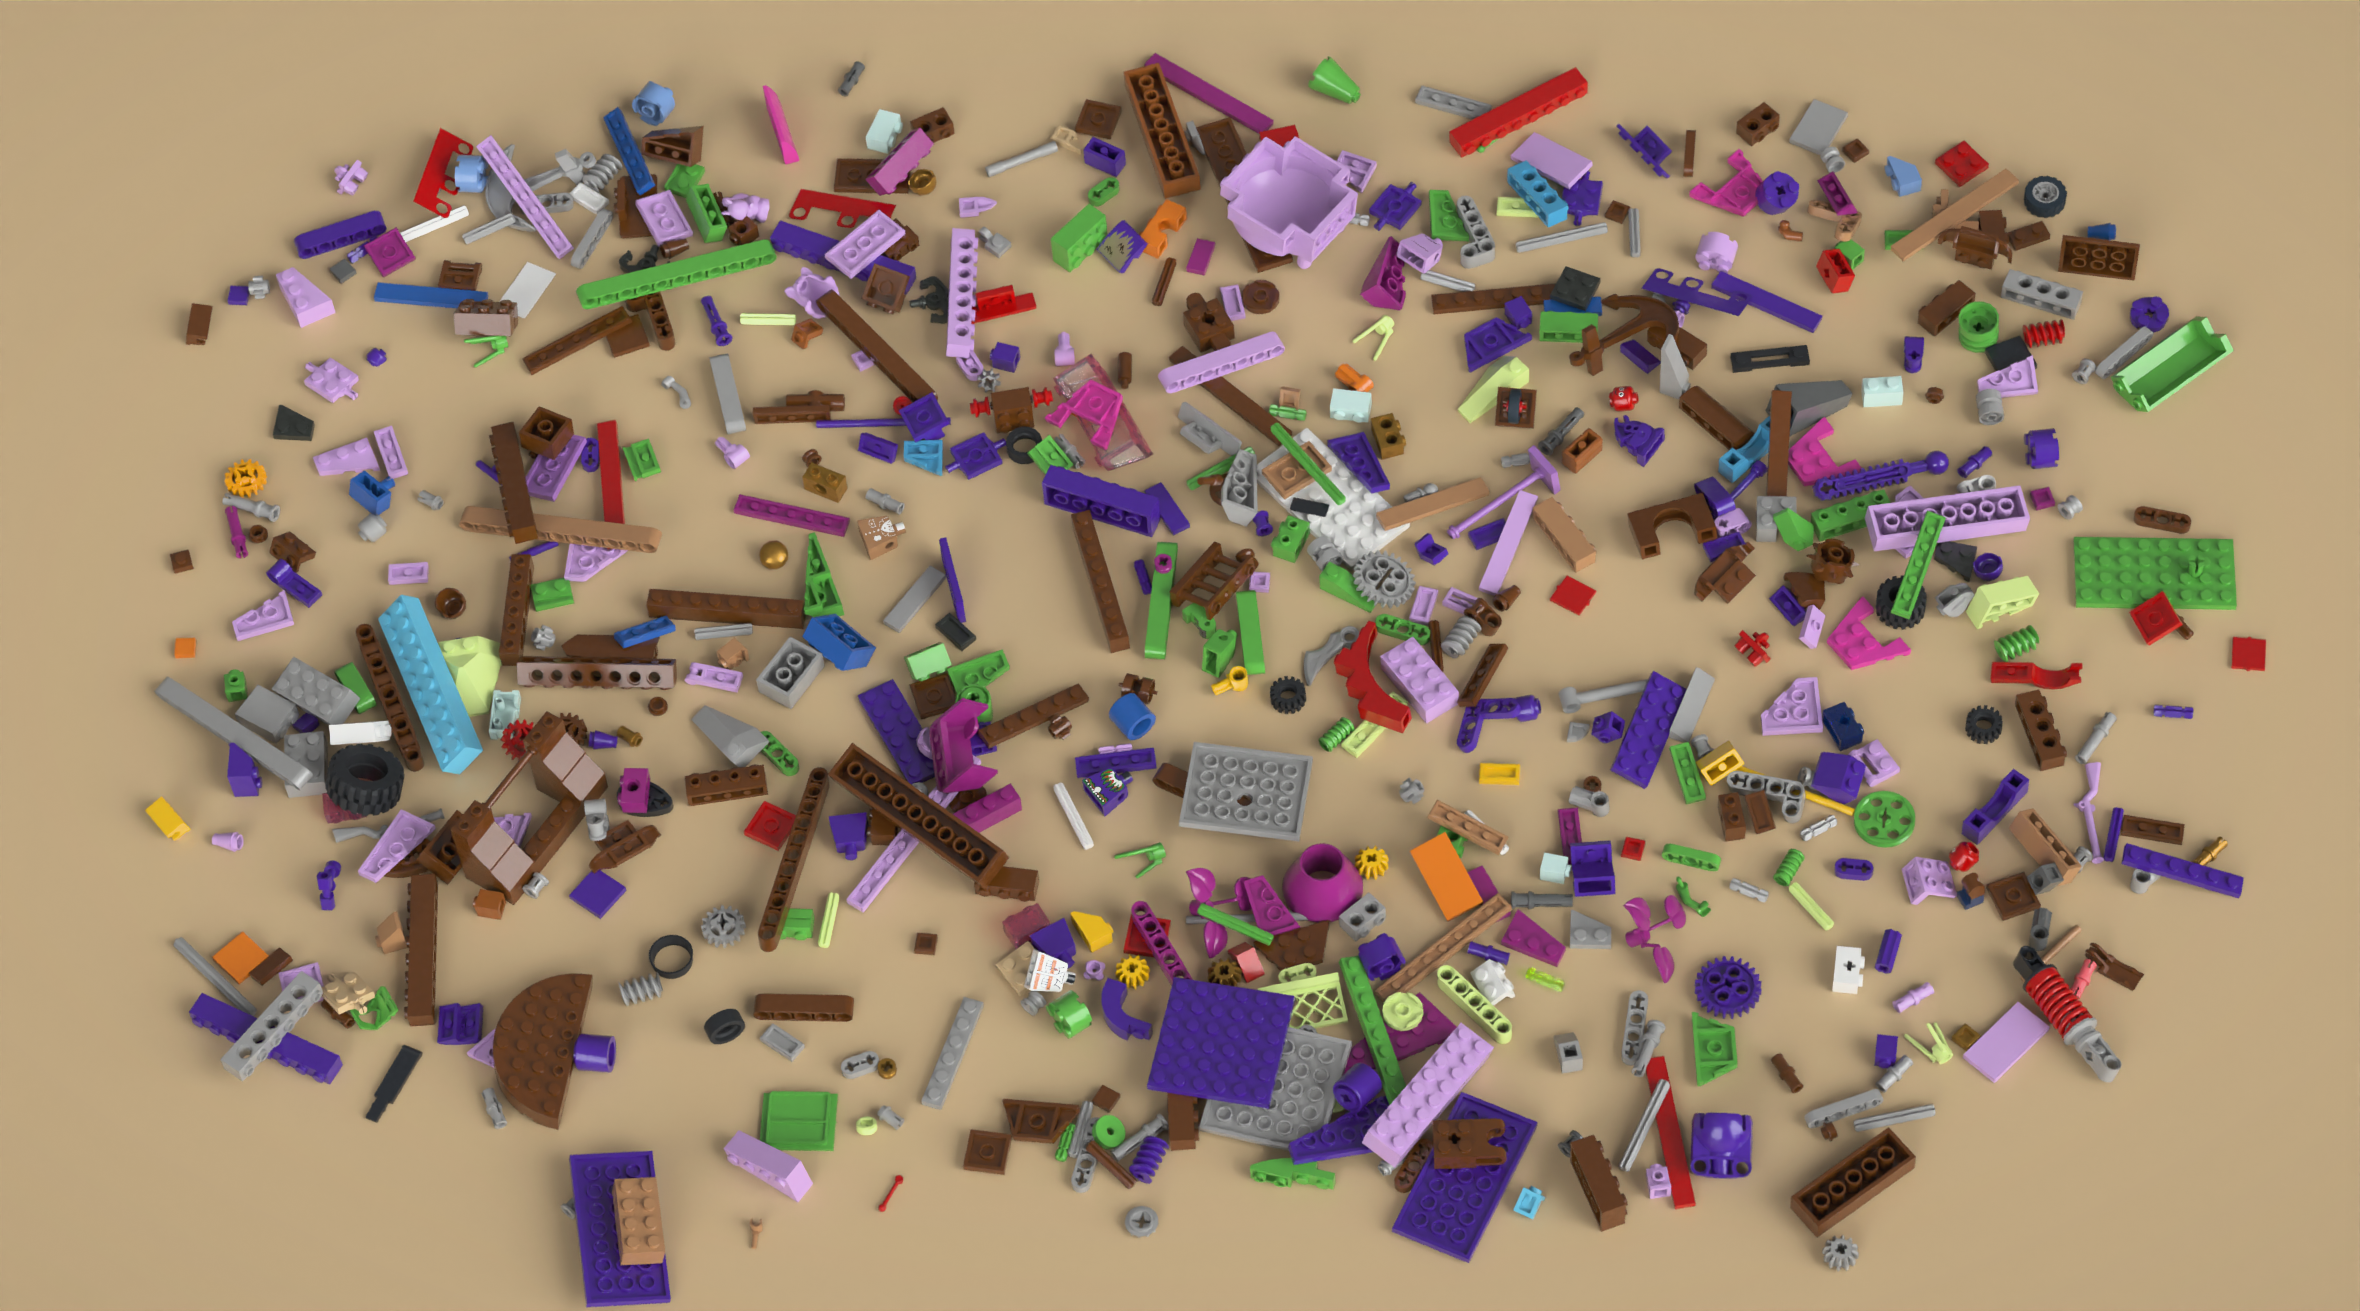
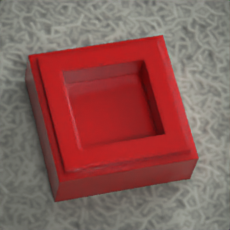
[1621,837,1646,861]

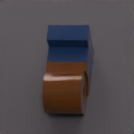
[1957,873,1985,910]

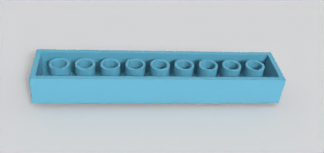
[378,595,483,775]

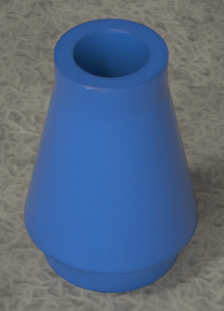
[2088,223,2116,240]

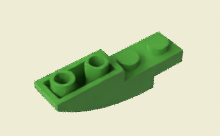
[1250,1158,1336,1190]

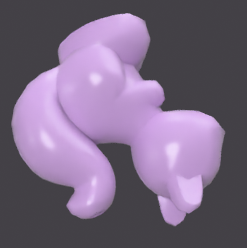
[721,193,769,223]

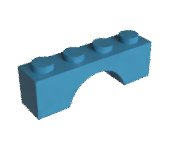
[1718,416,1770,483]

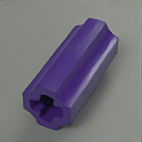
[1874,929,1902,974]

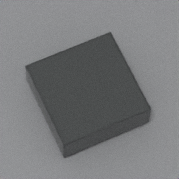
[330,259,357,284]

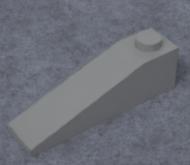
[1660,334,1691,399]
[1221,449,1258,527]
[691,705,770,768]

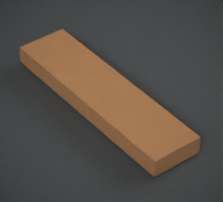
[1427,800,1509,856]

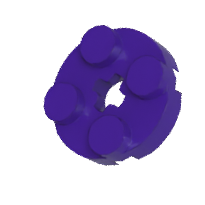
[2130,296,2169,333]

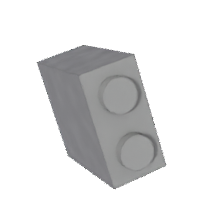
[235,685,300,744]

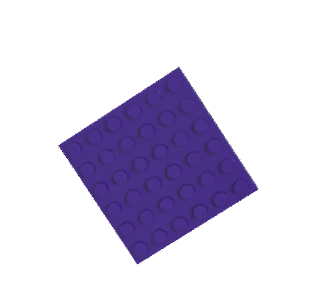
[1147,977,1295,1109]

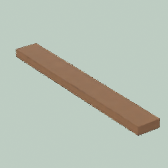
[1891,168,2019,262]
[1374,893,1512,1003]

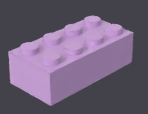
[1380,637,1459,724]

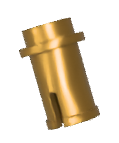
[616,725,643,747]

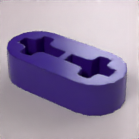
[581,438,600,472]
[1834,858,1874,881]

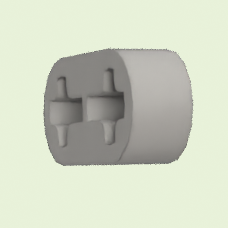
[841,1051,879,1079]

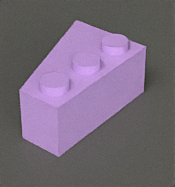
[276,267,336,328]

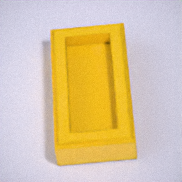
[1479,763,1520,785]

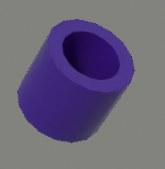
[573,1034,616,1073]
[1333,1063,1382,1112]

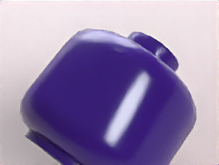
[366,348,387,367]

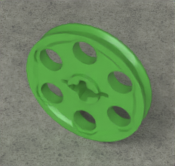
[1854,791,1915,847]

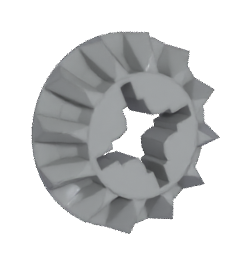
[1125,1206,1158,1239]

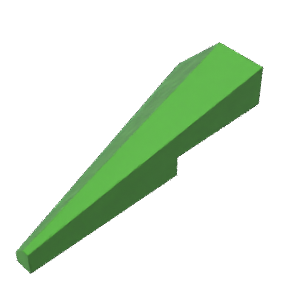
[804,532,844,617]

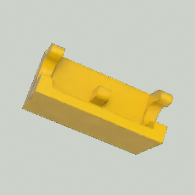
[145,796,191,841]

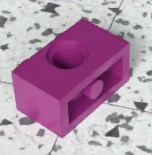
[618,768,651,813]

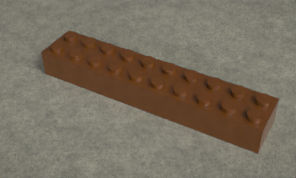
[828,743,1010,889]

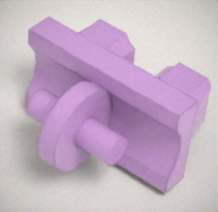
[335,160,368,196]

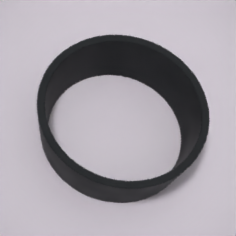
[649,935,693,979]

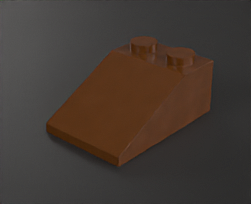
[417,810,463,885]

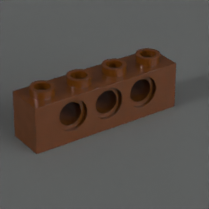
[2015,689,2067,771]

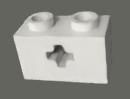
[1832,946,1865,994]

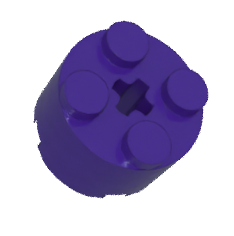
[1755,171,1800,215]
[2024,428,2059,469]
[1358,933,1406,981]

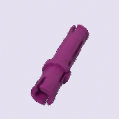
[225,506,248,559]

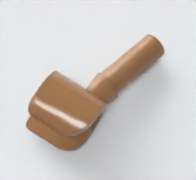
[750,1218,763,1249]

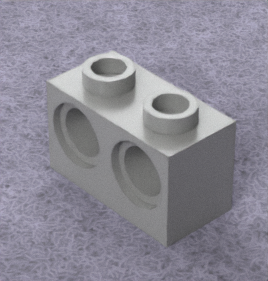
[1339,893,1386,942]

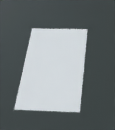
[499,262,556,319]

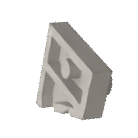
[1570,910,1611,949]

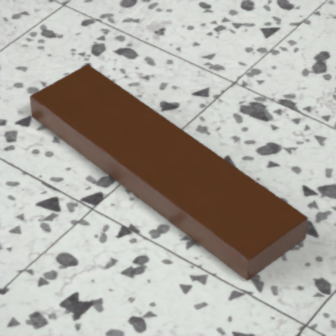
[753,405,831,424]
[1457,644,1508,707]

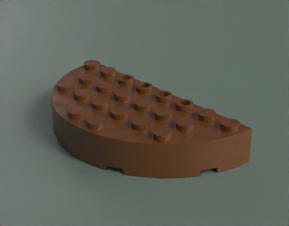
[493,974,593,1130]

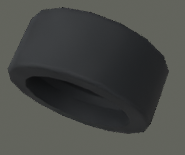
[1006,427,1042,464]
[704,1009,745,1044]

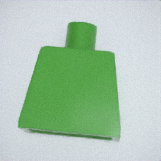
[1202,629,1238,678]

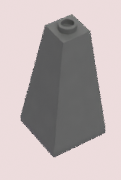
[1765,380,1853,436]

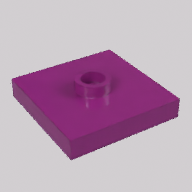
[364,227,416,278]

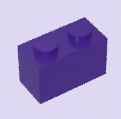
[1083,137,1126,178]

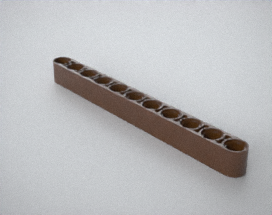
[758,767,830,952]

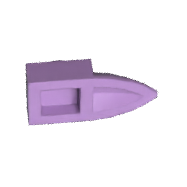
[959,197,997,218]

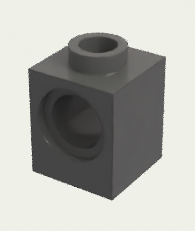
[2027,863,2064,895]

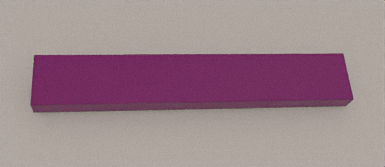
[734,494,850,537]

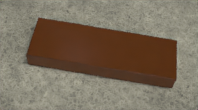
[2121,815,2185,845]

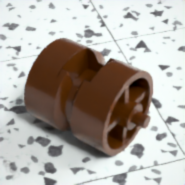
[1119,673,1158,704]

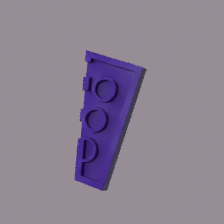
[1327,432,1390,494]

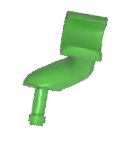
[1676,877,1711,917]

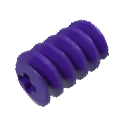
[1129,1136,1169,1184]

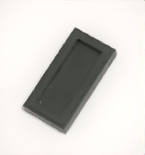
[935,613,977,651]

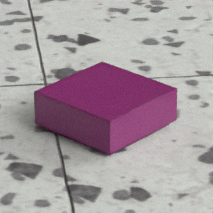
[2030,487,2055,511]

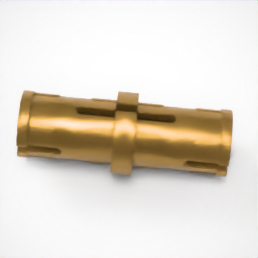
[2191,836,2228,866]

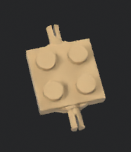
[321,972,375,1014]

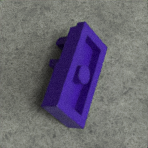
[858,432,898,464]

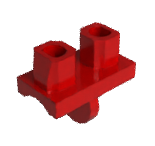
[1734,630,1771,667]

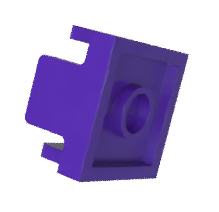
[899,392,950,442]

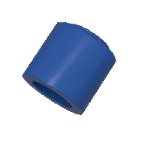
[1109,693,1156,740]

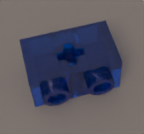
[1822,701,1864,752]

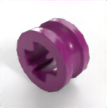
[1154,554,1172,574]

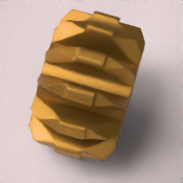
[1207,957,1242,987]

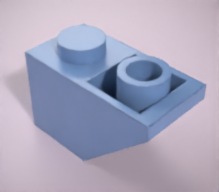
[1884,156,1922,197]

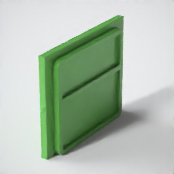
[760,1091,838,1151]

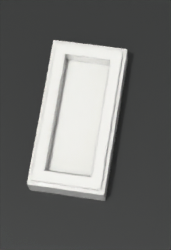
[569,182,609,215]

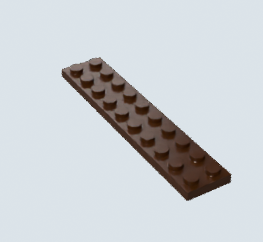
[1196,117,1293,273]

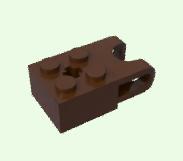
[1433,1118,1507,1169]

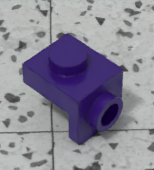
[1415,533,1449,566]

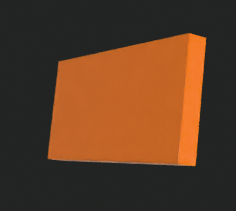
[1410,832,1484,922]

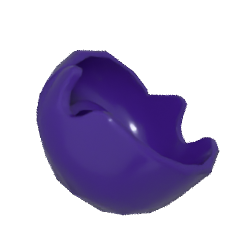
[1973,553,2003,581]

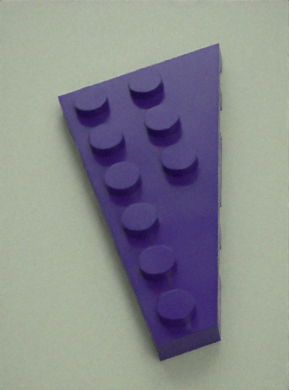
[1288,1096,1390,1165]

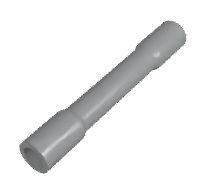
[985,141,1058,177]

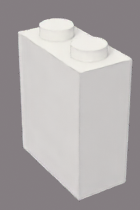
[329,720,392,745]

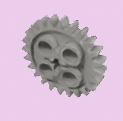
[1352,550,1416,609]

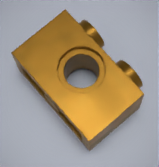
[802,462,848,503]

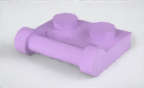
[1848,739,1900,787]

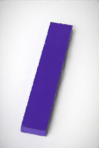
[1711,271,1822,333]

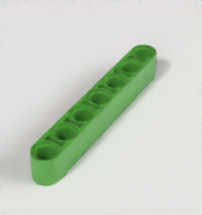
[1145,542,1178,659]

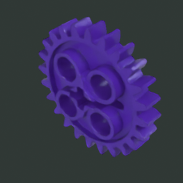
[1695,956,1762,1019]

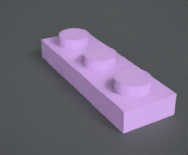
[374,426,408,479]

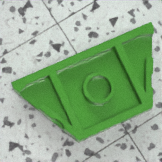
[1692,1012,1738,1087]

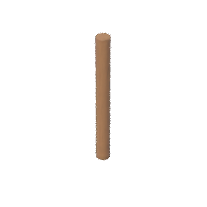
[2021,925,2081,982]

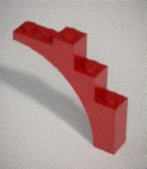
[1334,620,1412,734]

